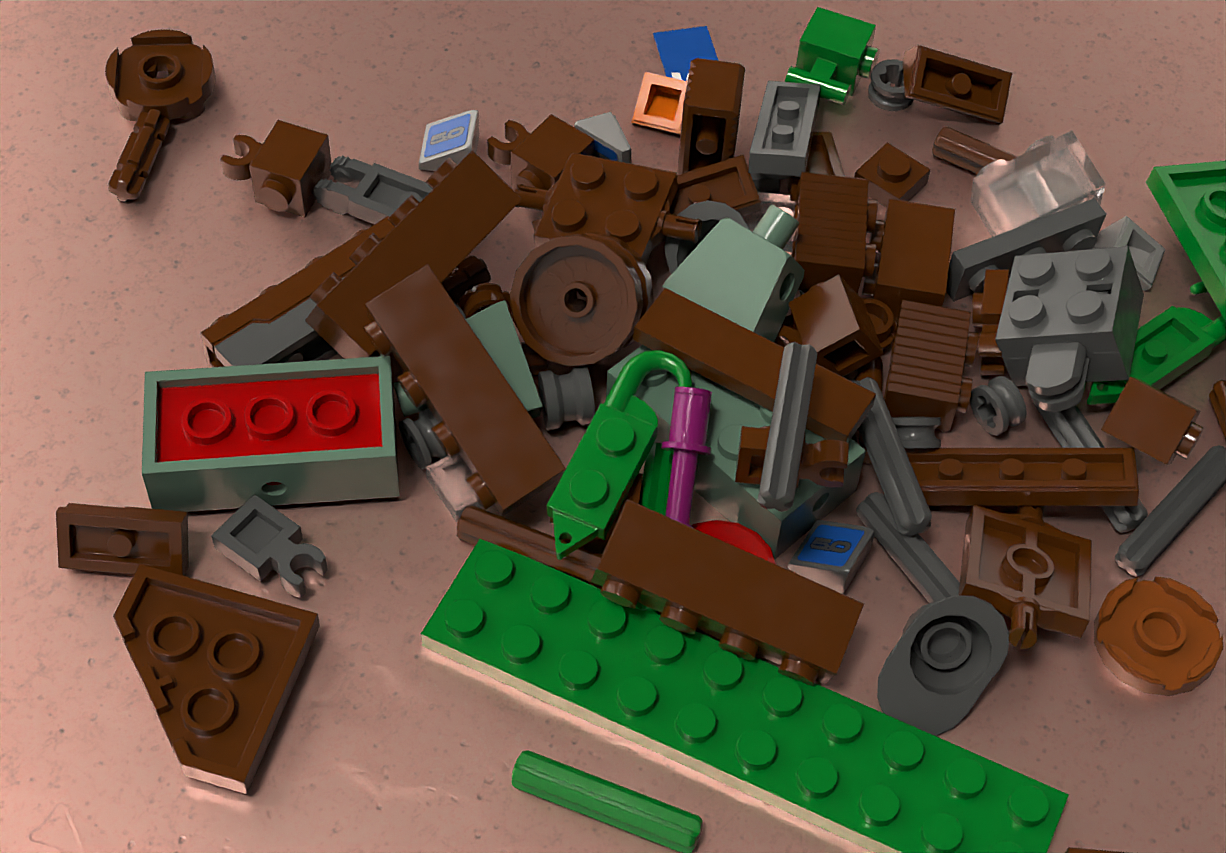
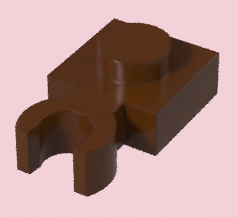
[972,270,1010,375]
[735,426,849,488]

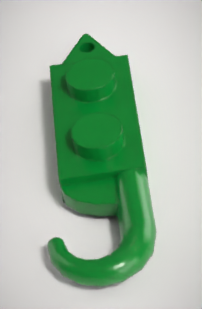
[1087,281,1226,405]
[546,350,692,560]

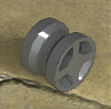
[538,366,595,431]

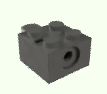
[995,246,1144,412]

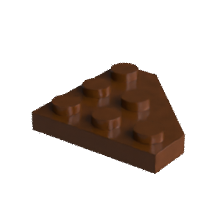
[113,564,320,794]

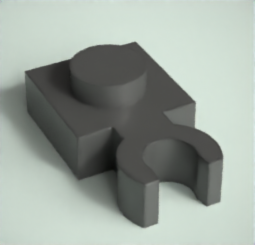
[211,494,328,597]

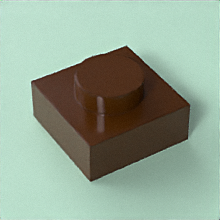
[854,142,931,208]

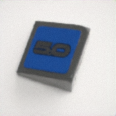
[787,520,875,594]

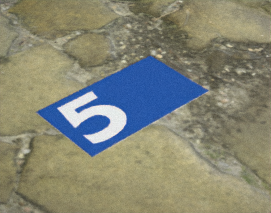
[653,26,719,81]

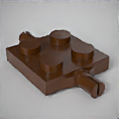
[515,152,702,266]
[959,505,1092,649]

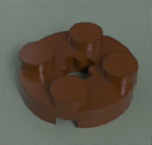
[105,30,216,121]

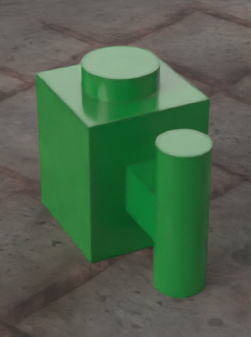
[785,7,879,105]

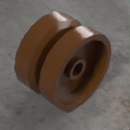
[510,232,654,366]

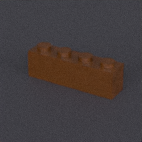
[305,150,522,359]
[363,265,566,517]
[591,499,864,686]

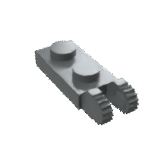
[312,155,433,224]

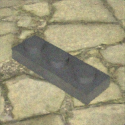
[749,80,821,180]
[946,198,1107,302]

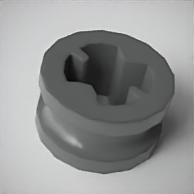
[868,59,913,111]
[970,376,1027,436]
[399,408,448,470]
[892,417,941,448]

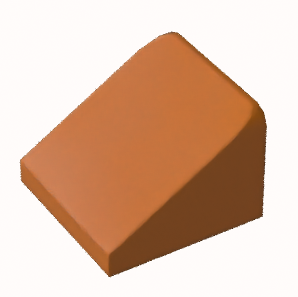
[631,72,687,135]

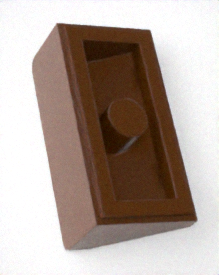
[903,45,1012,124]

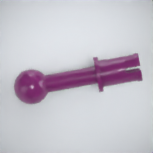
[661,387,712,528]

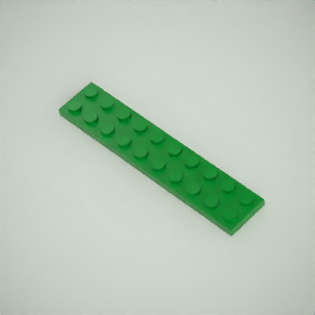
[421,539,1069,853]

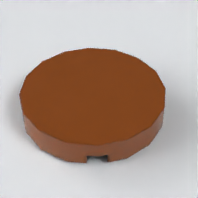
[1094,576,1223,696]

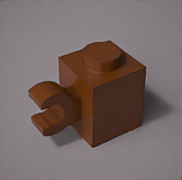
[487,114,595,191]
[220,120,332,217]
[774,274,884,377]
[1101,377,1204,465]

